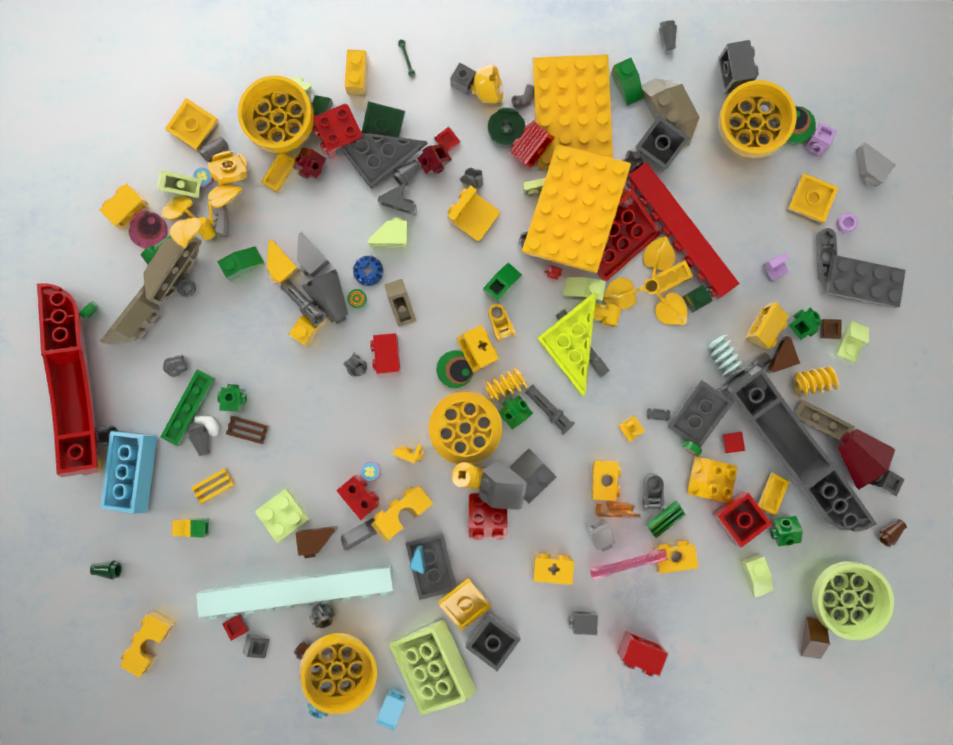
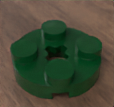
[488,108,526,147]

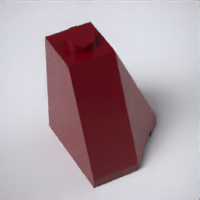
[838,428,895,490]

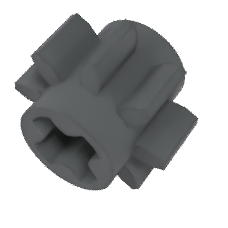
[309,604,335,629]

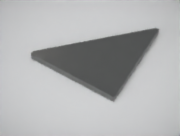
[340,133,428,189]

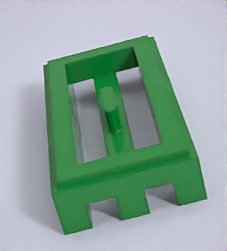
[646,501,686,538]

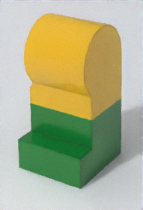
[171,518,209,538]

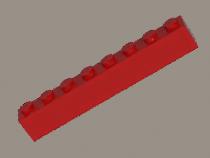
[626,162,740,300]

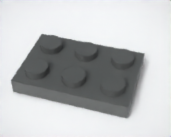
[668,379,734,448]
[405,533,456,600]

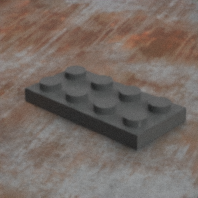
[825,255,906,308]

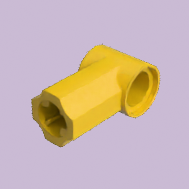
[594,303,622,327]

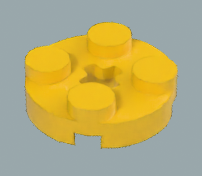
[208,151,248,185]

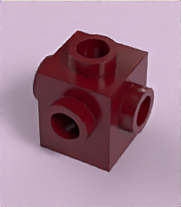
[417,144,452,175]
[293,147,326,179]

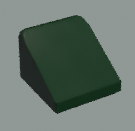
[312,95,333,116]

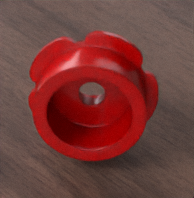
[544,265,563,280]

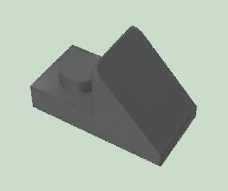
[377,185,417,216]

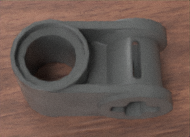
[642,473,665,511]

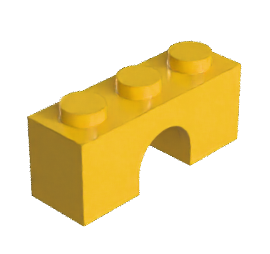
[371,486,433,542]
[119,611,175,678]

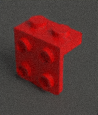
[312,104,362,158]
[468,493,508,540]

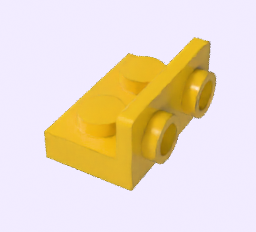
[393,444,425,464]

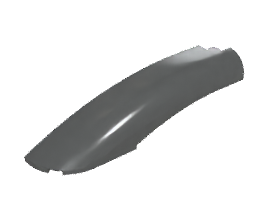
[728,366,877,532]

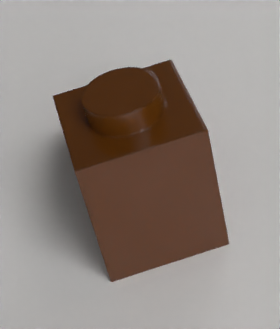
[295,526,337,558]

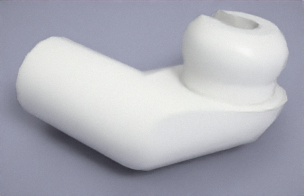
[194,415,220,436]

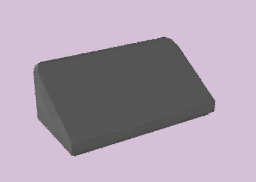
[341,518,377,551]

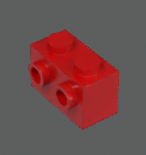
[336,475,380,520]

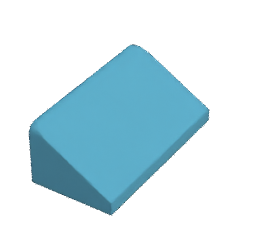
[409,545,426,574]

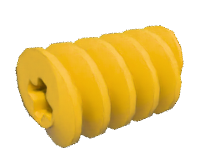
[793,366,839,397]
[485,368,528,404]
[452,462,486,490]

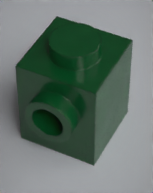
[682,285,713,313]

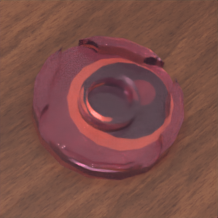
[128,211,168,249]

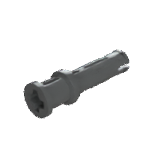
[280,280,326,326]
[524,384,575,435]

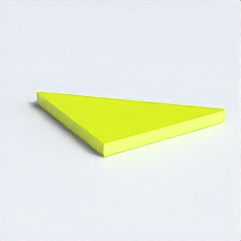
[537,292,596,396]

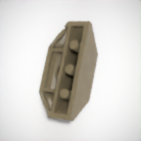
[642,78,699,148]
[143,236,202,306]
[100,285,160,344]

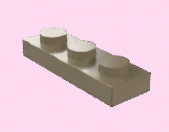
[794,400,855,442]

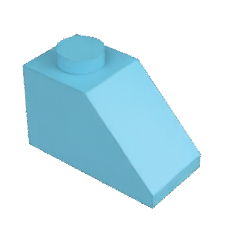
[376,690,406,730]

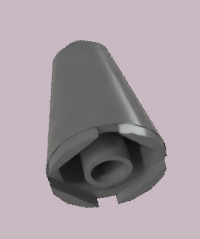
[302,269,348,324]

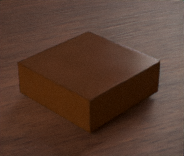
[820,319,841,339]

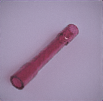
[590,548,668,580]

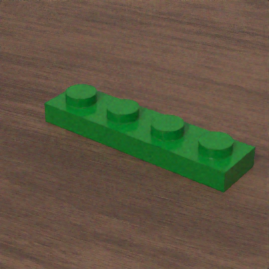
[160,369,215,446]

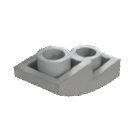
[212,205,229,237]

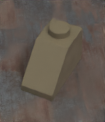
[384,279,416,326]

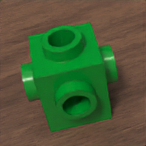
[788,307,823,340]
[217,384,247,412]
[498,395,533,430]
[770,516,803,547]

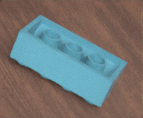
[100,431,157,514]

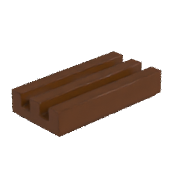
[226,416,269,444]

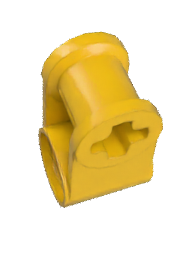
[488,304,516,342]

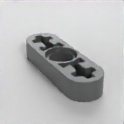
[816,228,837,284]

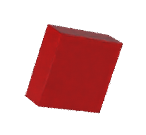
[434,126,460,152]
[722,432,745,454]
[222,613,249,641]

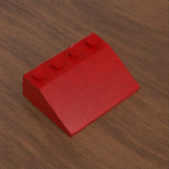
[596,187,661,281]

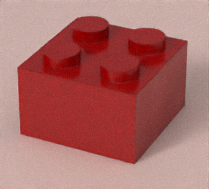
[712,491,773,548]
[617,631,668,677]

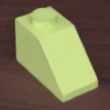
[156,170,202,198]
[368,218,408,247]
[563,277,606,303]
[740,554,773,598]

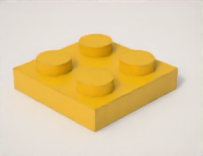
[165,98,219,151]
[787,173,839,224]
[438,578,492,631]

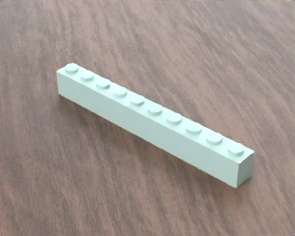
[196,565,394,620]

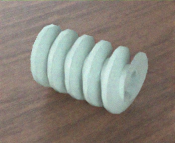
[707,334,745,377]

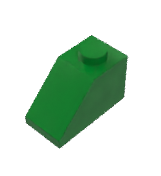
[611,58,644,106]
[217,246,264,281]

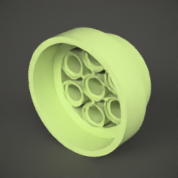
[812,561,894,640]

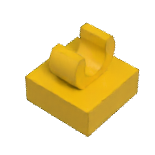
[618,416,645,442]

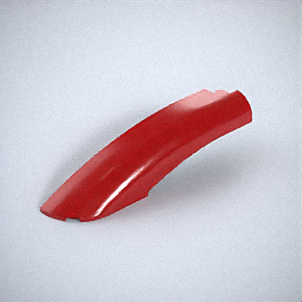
[37,283,99,477]

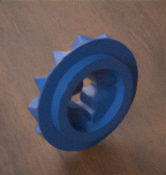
[353,256,383,286]

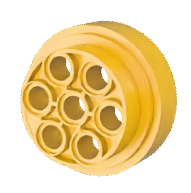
[238,75,314,153]
[718,80,797,158]
[429,391,502,464]
[299,633,377,714]

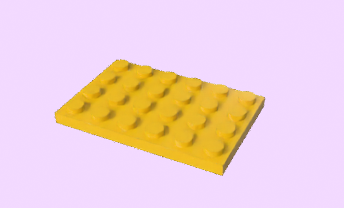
[533,54,613,171]
[522,144,631,273]

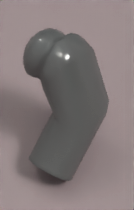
[511,84,534,108]

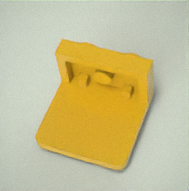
[447,185,500,241]
[687,456,738,503]

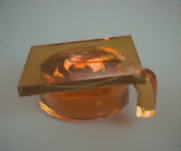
[595,501,641,519]

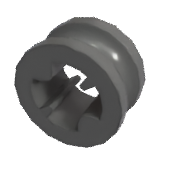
[177,279,196,297]

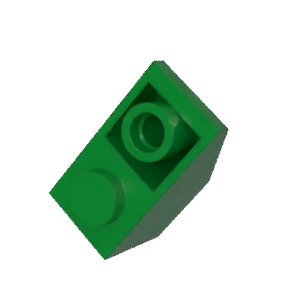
[483,263,522,303]

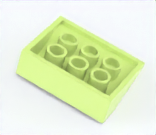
[388,619,477,715]

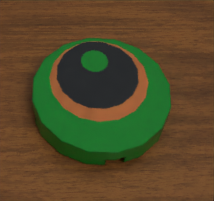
[777,106,816,144]
[436,350,474,388]

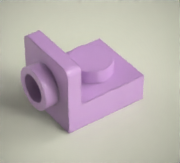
[805,122,837,157]
[763,252,790,281]

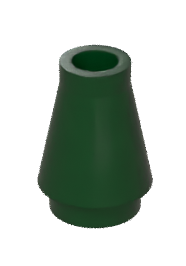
[90,560,122,580]

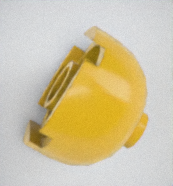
[471,64,504,104]

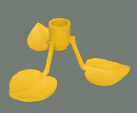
[161,184,243,248]
[603,236,688,325]

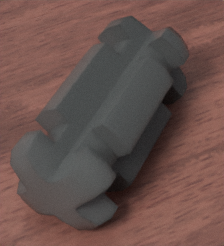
[646,408,671,421]

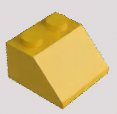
[745,302,789,350]

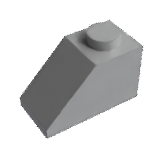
[856,142,896,187]
[297,232,330,277]
[586,519,615,551]

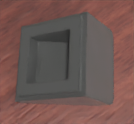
[243,634,270,658]

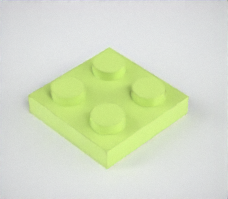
[255,489,309,543]

